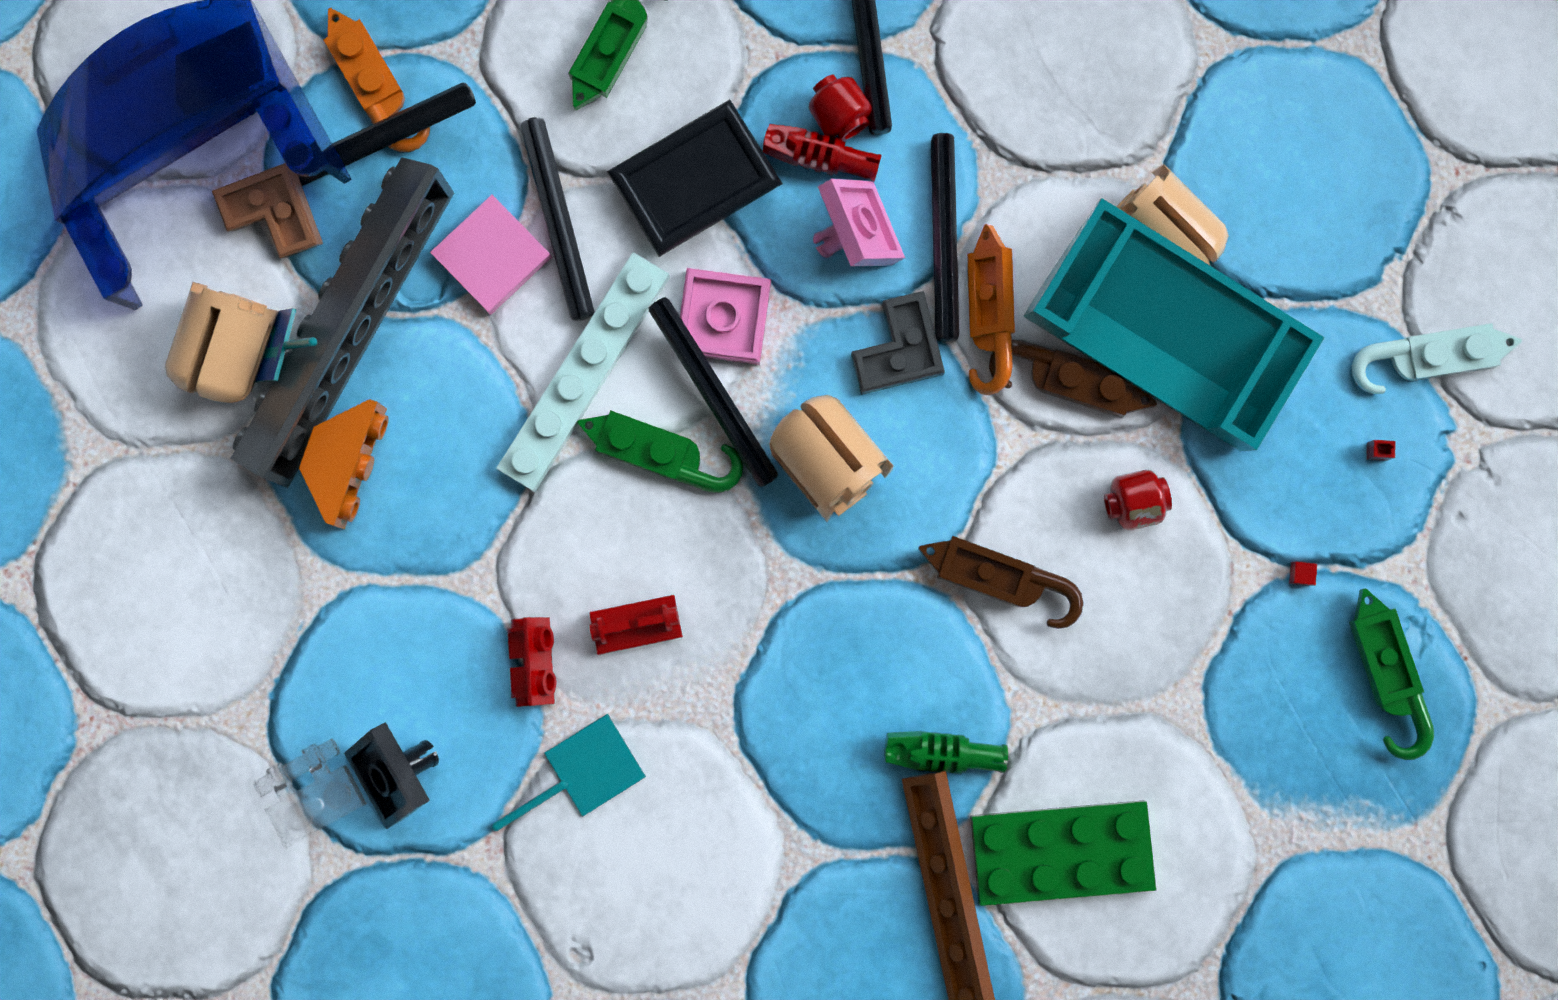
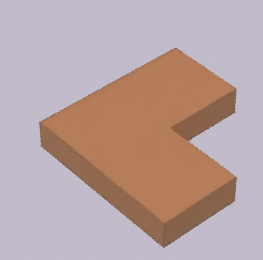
[212,162,323,258]

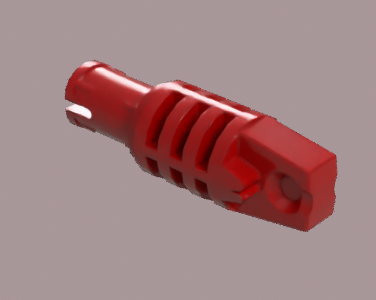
[762,124,882,182]

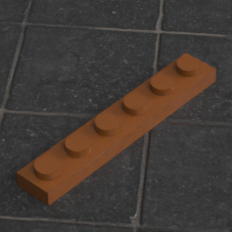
[902,771,995,1000]

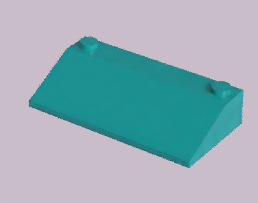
[1023,198,1325,451]

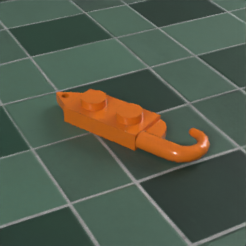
[323,8,430,152]
[967,224,1015,395]

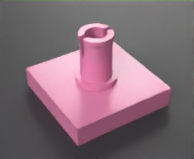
[813,179,905,266]

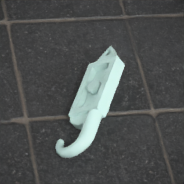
[1352,323,1522,394]

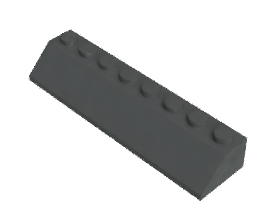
[230,157,454,488]

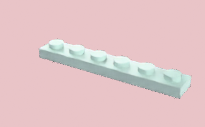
[496,252,670,492]

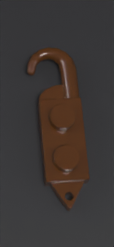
[989,340,1157,418]
[918,536,1084,629]

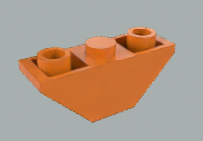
[299,399,389,529]

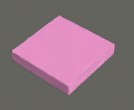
[430,195,552,315]
[680,268,771,365]

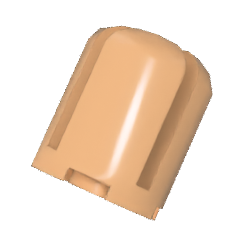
[1116,164,1229,265]
[165,282,279,403]
[769,395,894,522]

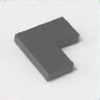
[851,291,945,395]

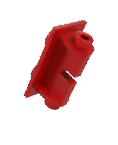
[589,595,683,655]
[507,617,557,707]

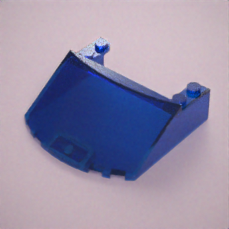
[36,0,352,310]

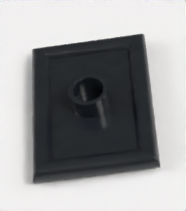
[607,99,783,257]

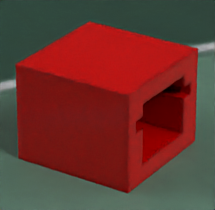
[1366,440,1396,461]
[1289,561,1317,586]

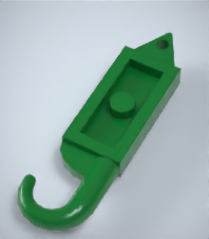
[568,0,668,111]
[577,410,743,493]
[1349,588,1434,760]

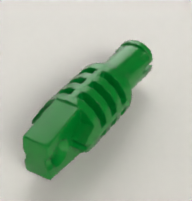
[884,731,1008,775]

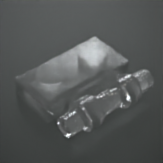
[253,738,367,849]

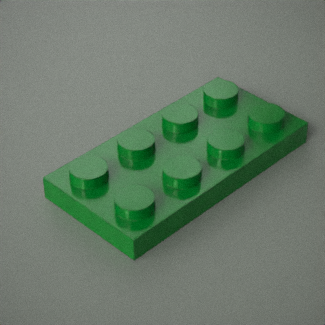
[970,800,1157,906]

